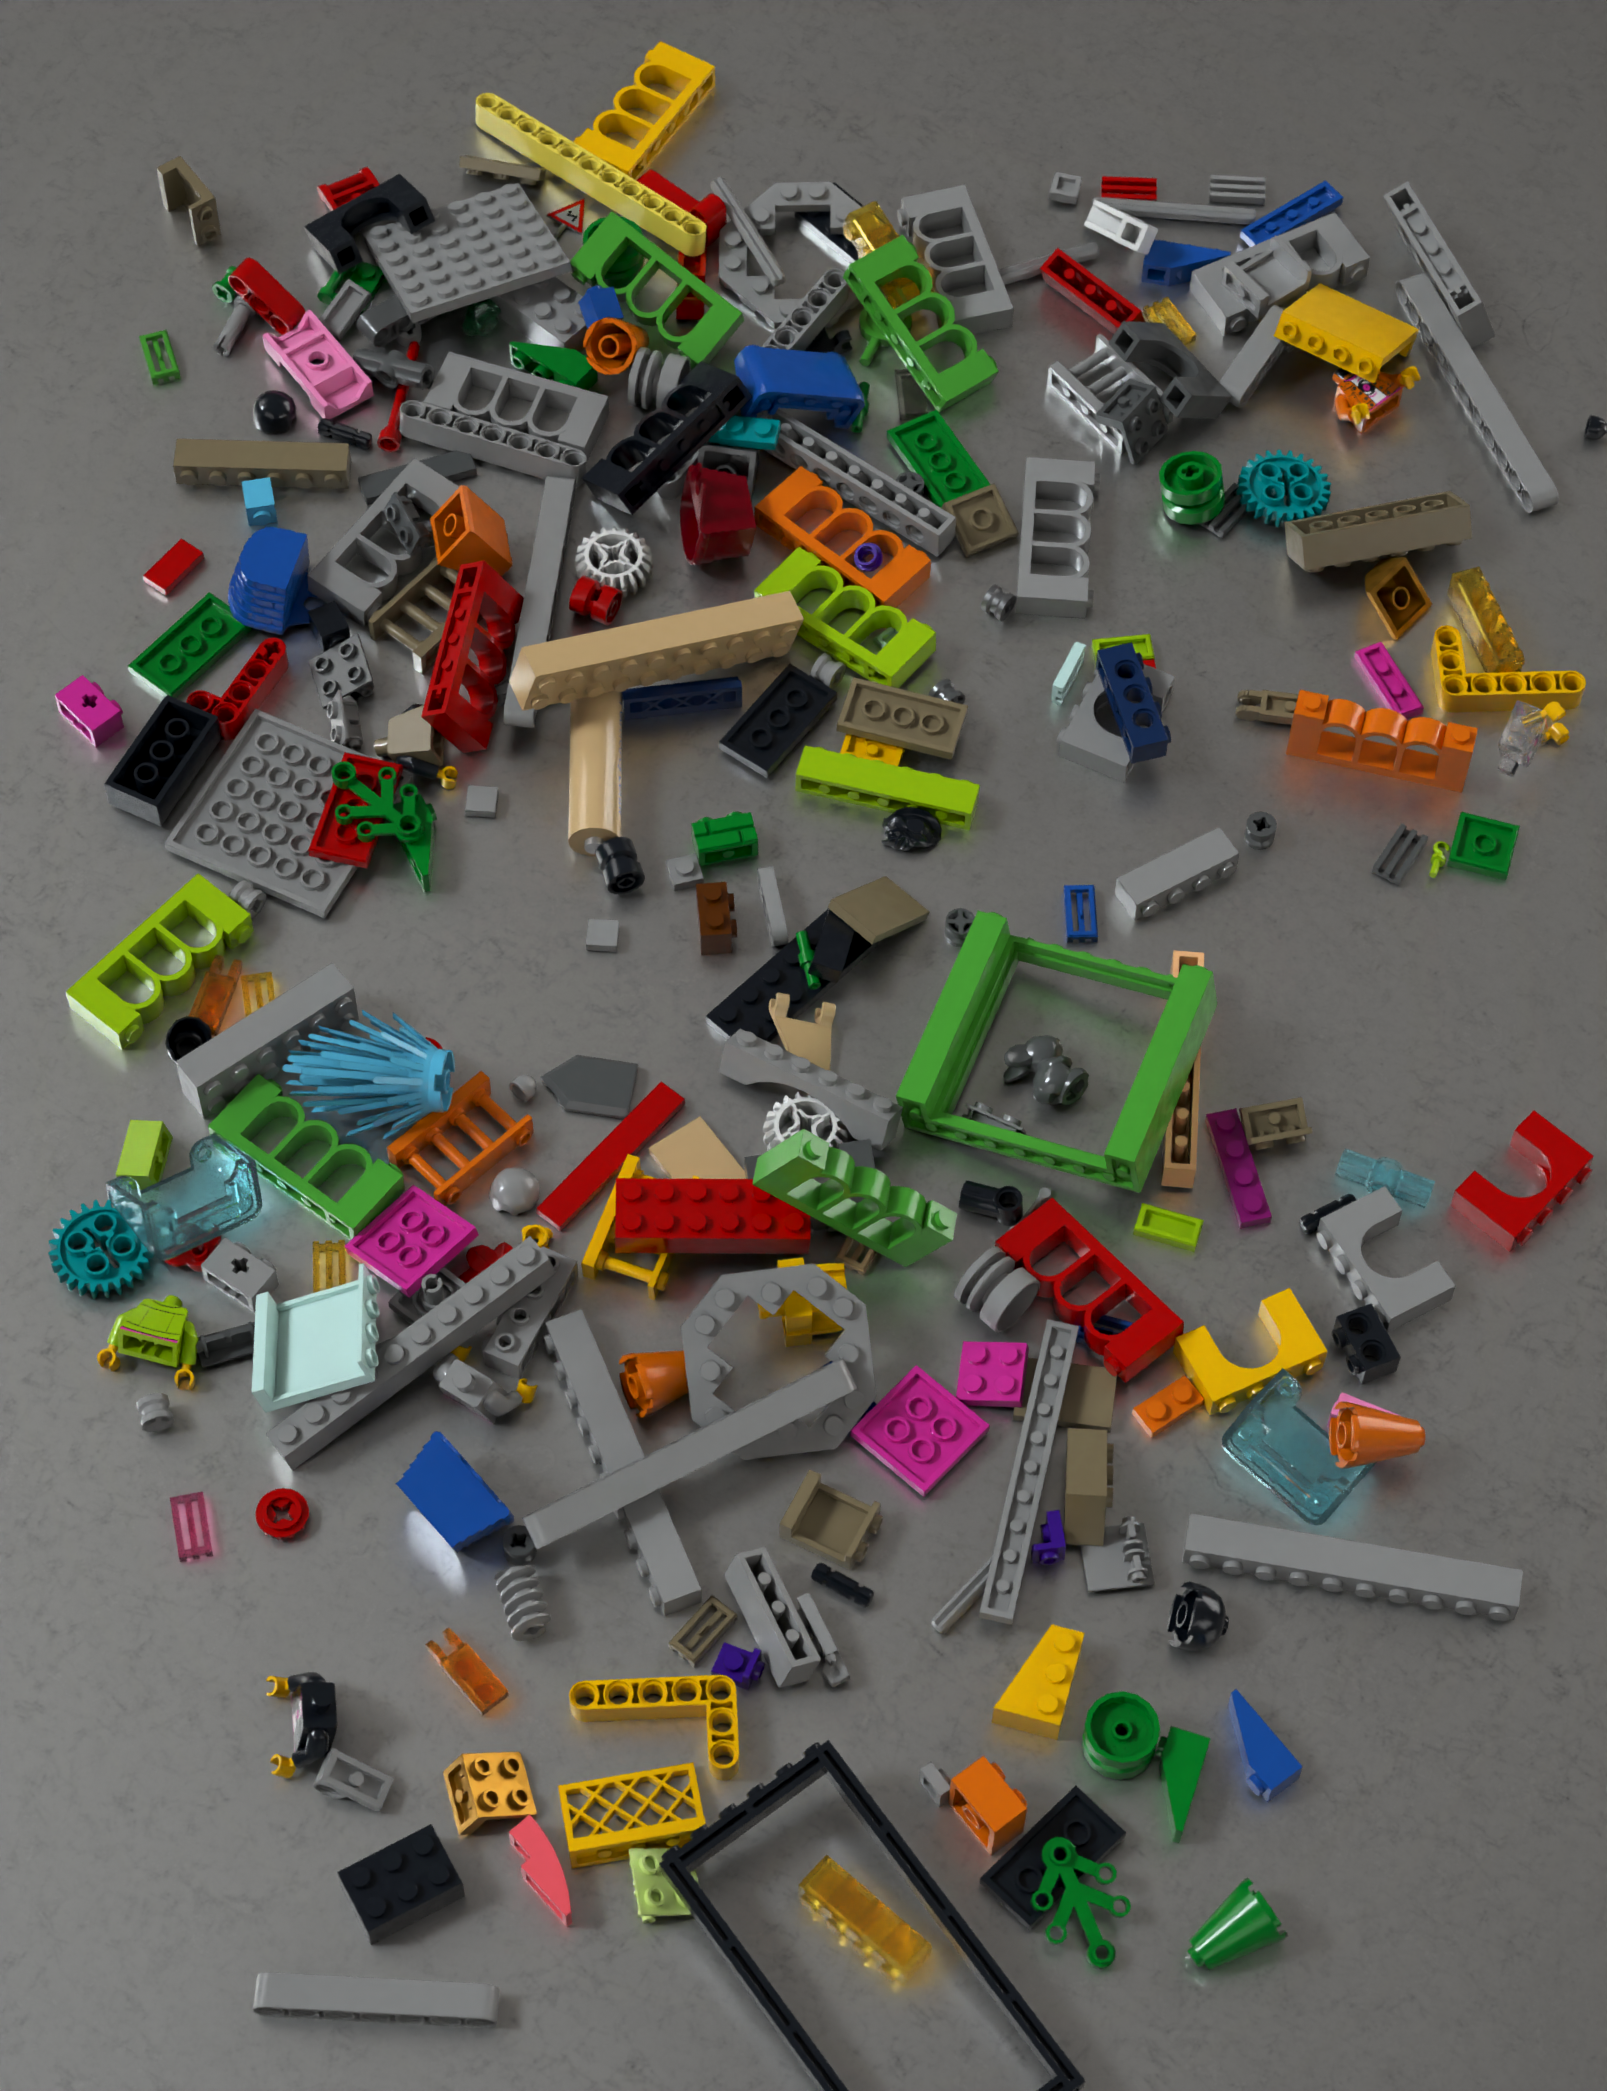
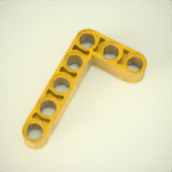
[1430,625,1586,713]
[569,1675,739,1781]

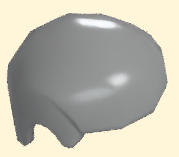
[489,1167,540,1216]

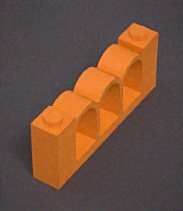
[754,466,931,608]
[1286,690,1478,793]

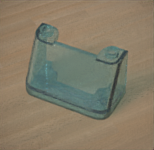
[105,1133,262,1261]
[1222,1368,1377,1526]

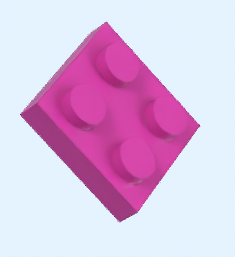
[956,1341,1029,1407]

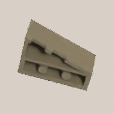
[1064,1428,1114,1546]

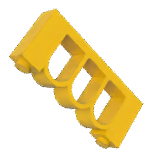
[573,41,715,180]

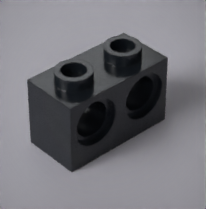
[1332,1303,1401,1384]

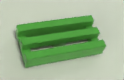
[139,330,181,385]

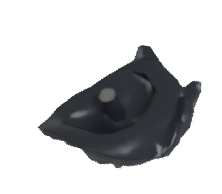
[882,807,942,851]

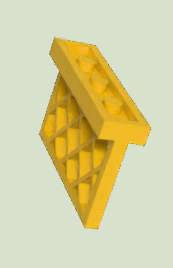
[558,1762,706,1869]

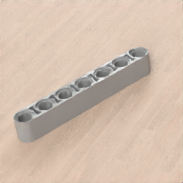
[399,400,587,487]
[253,1972,500,2028]

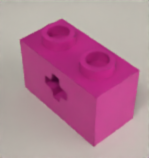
[55,675,124,748]

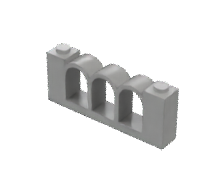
[1383,181,1495,349]
[897,184,1014,335]
[1189,212,1370,336]
[424,352,609,463]
[1016,457,1100,619]
[308,458,459,627]

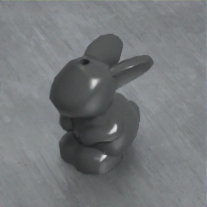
[1003,1035,1089,1105]

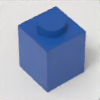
[578,286,624,330]

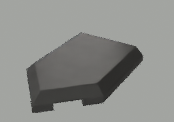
[540,1055,639,1119]

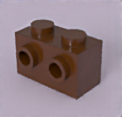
[696,882,737,955]

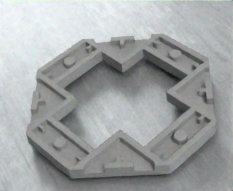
[719,182,886,329]
[681,1263,877,1460]

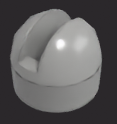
[509,1075,537,1102]

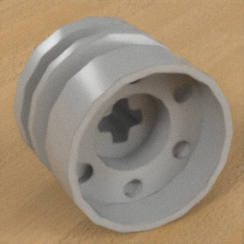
[628,347,691,409]
[954,1246,1041,1334]

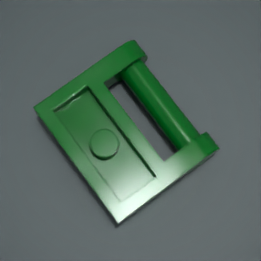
[317,262,386,315]

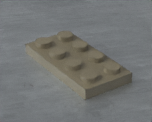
[837,677,968,760]

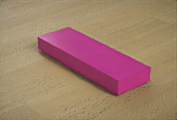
[1354,642,1424,719]

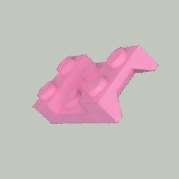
[263,310,374,420]

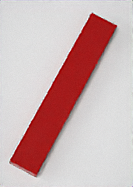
[536,1081,685,1232]

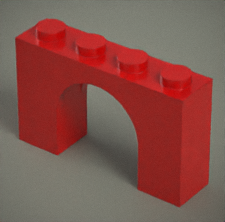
[1450,1110,1594,1252]

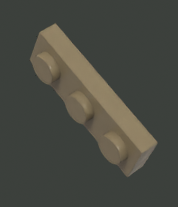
[459,155,546,185]

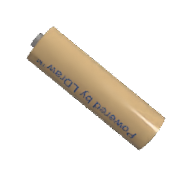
[568,691,622,856]

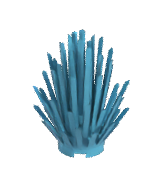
[283,1010,455,1140]

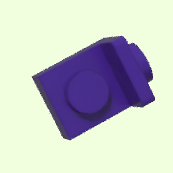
[1031,1510,1066,1565]
[711,1642,765,1691]

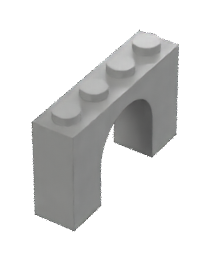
[1057,664,1175,783]
[1317,1186,1456,1333]

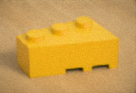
[992,1624,1084,1740]

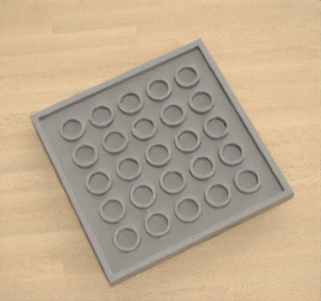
[362,183,572,323]
[164,709,413,918]

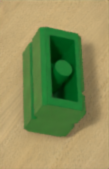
[691,811,758,866]

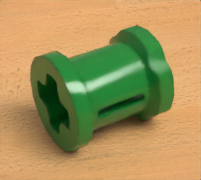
[212,266,237,303]

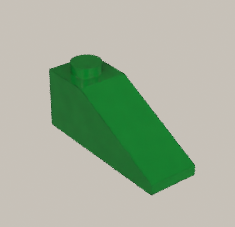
[389,794,437,892]
[1155,1726,1211,1843]

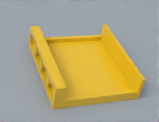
[1274,283,1419,383]

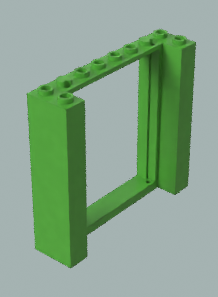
[896,911,1218,1193]

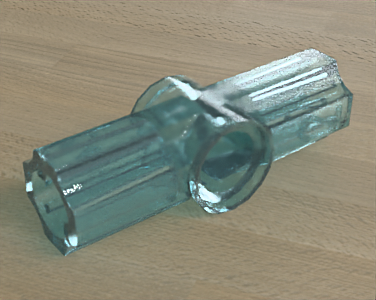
[1335,1148,1435,1208]

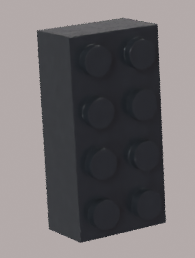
[104,695,222,826]

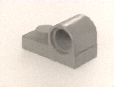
[313,1748,394,1812]

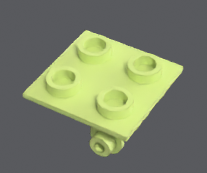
[629,1848,698,1924]

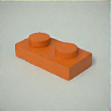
[1132,1375,1205,1438]

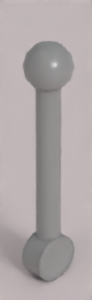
[1009,1187,1051,1230]

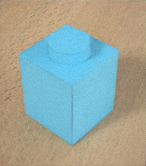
[241,477,277,526]

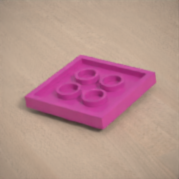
[344,1185,479,1298]
[850,1365,990,1497]

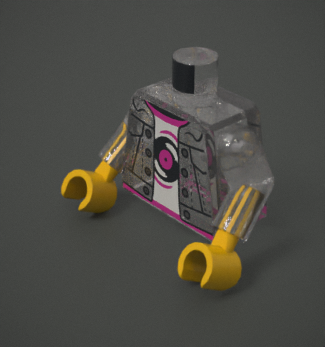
[1498,700,1569,777]

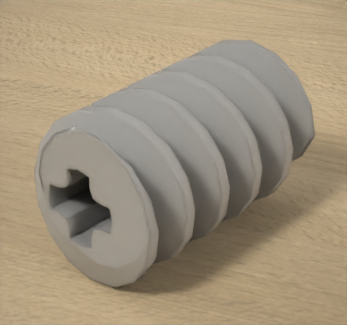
[494,1565,551,1641]

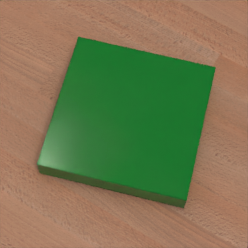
[1447,812,1520,880]

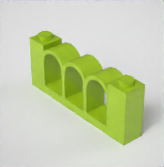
[754,547,936,688]
[66,873,254,1050]

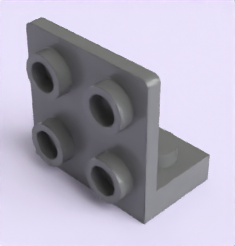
[1095,379,1168,465]

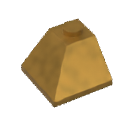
[1365,557,1433,640]

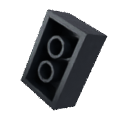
[337,1824,465,1945]

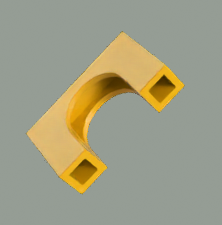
[1173,1288,1328,1415]

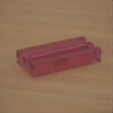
[170,1491,213,1562]

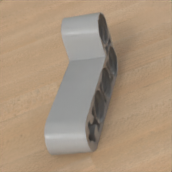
[1219,305,1295,408]

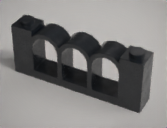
[582,361,752,515]

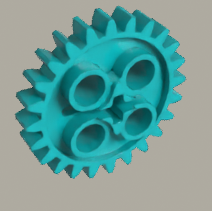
[1237,449,1331,527]
[48,1199,155,1299]

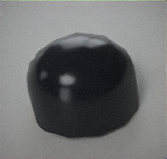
[253,390,296,434]
[165,1016,212,1064]

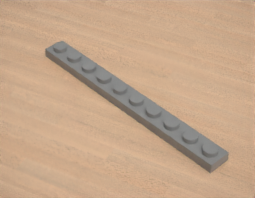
[979,1319,1079,1625]

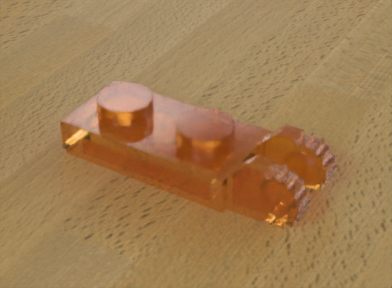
[189,955,243,1036]
[425,1628,509,1716]

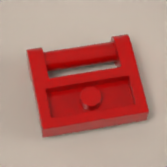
[317,167,380,211]

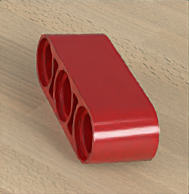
[228,258,306,335]

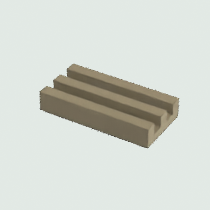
[668,1595,738,1667]

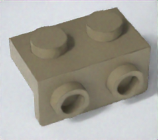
[1239,1097,1313,1150]

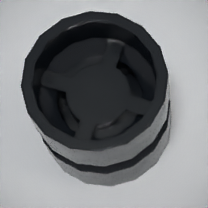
[595,837,645,894]

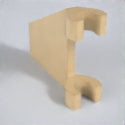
[769,992,836,1071]

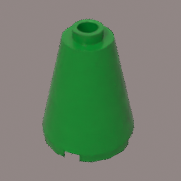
[1187,1878,1288,1970]

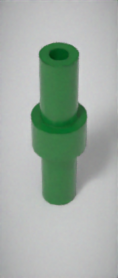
[851,382,870,433]
[796,930,821,989]

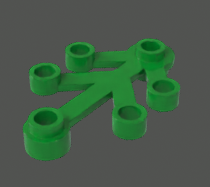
[331,762,425,843]
[1031,1837,1131,1969]

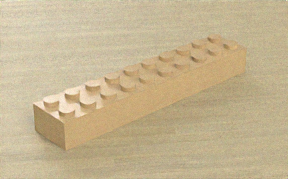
[509,591,804,711]

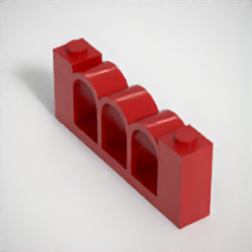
[421,560,524,753]
[995,1197,1184,1383]

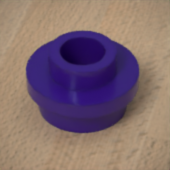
[854,543,883,572]

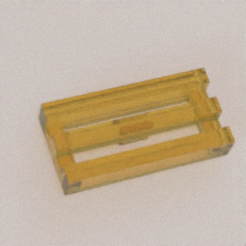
[1143,297,1197,345]
[241,972,275,1017]
[313,1240,346,1293]

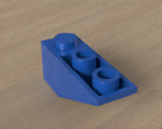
[1141,239,1231,286]

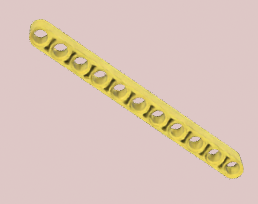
[475,93,706,257]

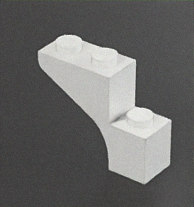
[1084,200,1159,255]

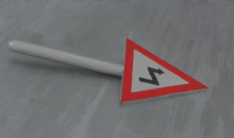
[546,198,585,240]

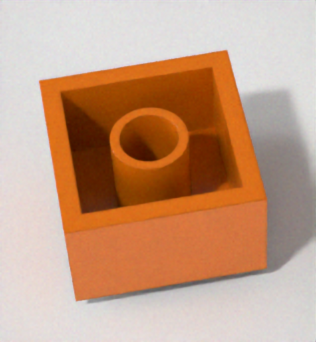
[948,1755,1027,1856]

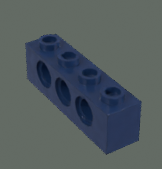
[1096,642,1171,764]

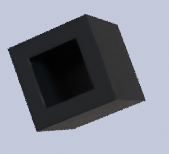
[308,601,350,652]

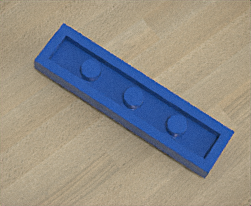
[1240,180,1343,247]

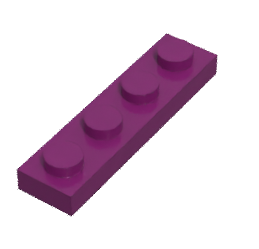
[1205,1108,1272,1229]

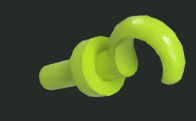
[1429,841,1450,878]

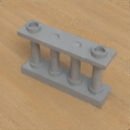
[1047,333,1173,454]

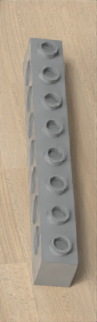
[759,409,956,557]

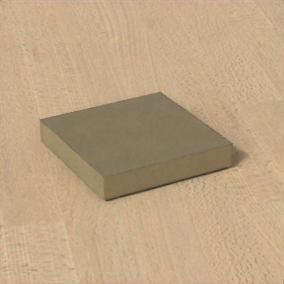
[942,483,1019,558]

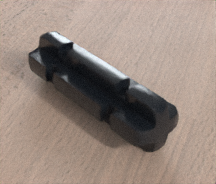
[317,418,372,450]
[1299,1194,1357,1234]
[811,1563,874,1608]

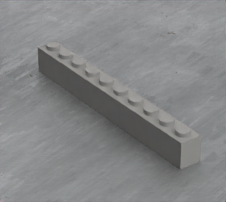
[266,1236,555,1471]
[542,1309,702,1616]
[1182,1513,1523,1621]

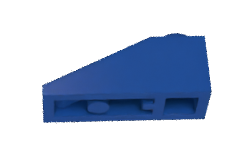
[1228,1689,1303,1802]

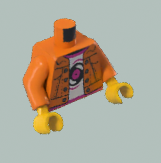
[1332,367,1421,433]

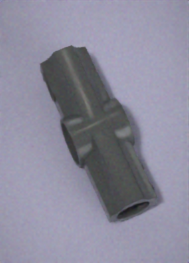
[353,348,435,390]

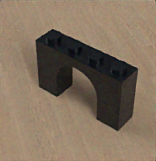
[304,174,435,274]

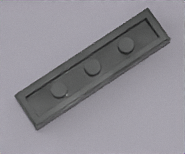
[358,450,477,505]

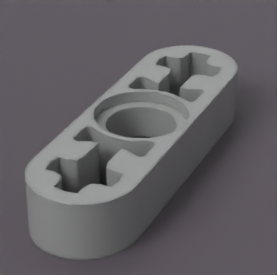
[757,866,788,947]

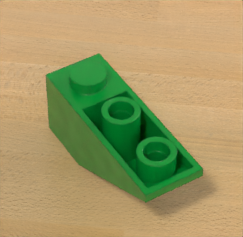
[509,341,598,390]

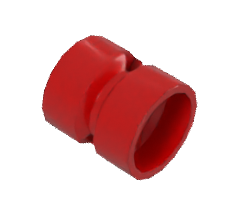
[569,575,623,626]

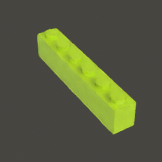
[795,745,980,830]

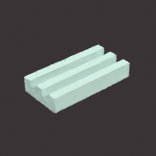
[1051,641,1086,706]

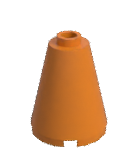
[583,317,649,375]
[619,1350,689,1418]
[1329,1402,1426,1469]

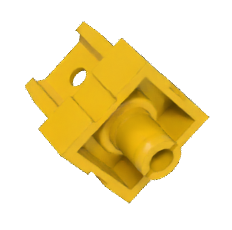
[757,1257,847,1347]

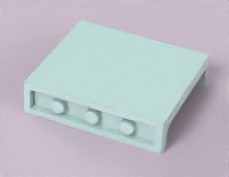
[252,1263,380,1413]

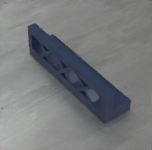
[622,676,742,721]

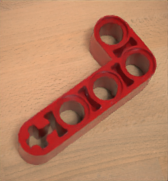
[636,170,727,247]
[186,637,289,741]

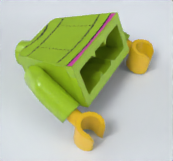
[97,1295,199,1390]

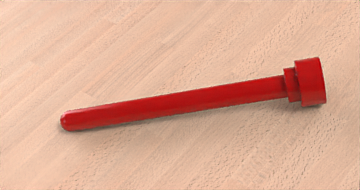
[377,341,420,452]

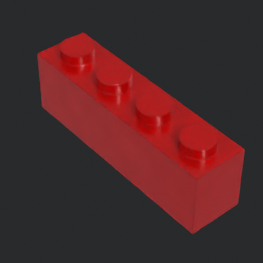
[1039,248,1145,334]

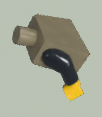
[374,704,458,789]

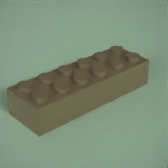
[1284,491,1472,572]

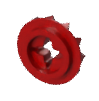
[255,1488,309,1540]

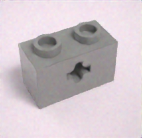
[201,1237,279,1313]

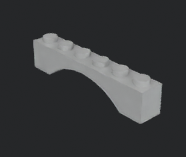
[718,1029,903,1151]

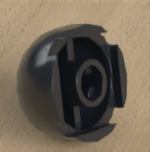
[1167,1581,1229,1652]

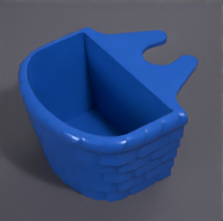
[228,527,319,635]
[396,1431,514,1552]

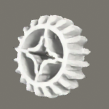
[574,526,653,599]
[763,1092,848,1151]

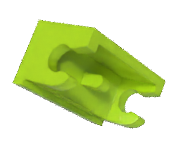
[115,1120,173,1192]

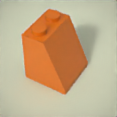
[430,485,513,577]

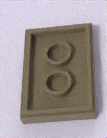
[828,876,930,944]
[1013,1358,1117,1433]

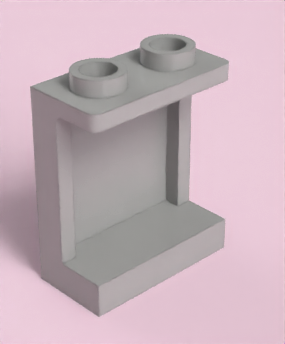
[1221,236,1312,319]

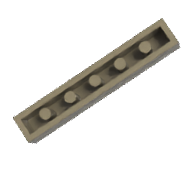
[173,439,351,489]

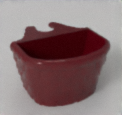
[680,463,757,566]

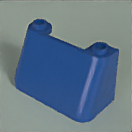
[734,345,865,429]

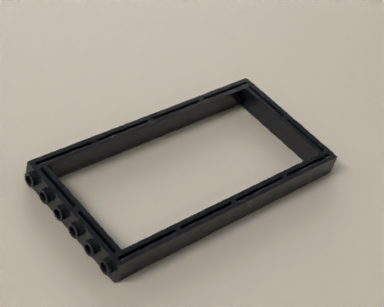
[659,1740,1086,2091]

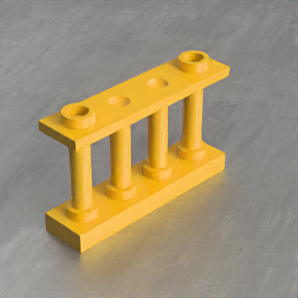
[581,1154,699,1300]

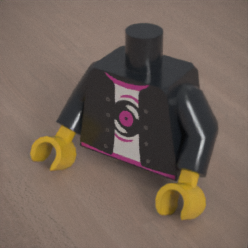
[266,1672,337,1779]

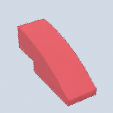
[509,1815,572,1927]

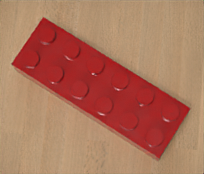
[615,1178,810,1254]

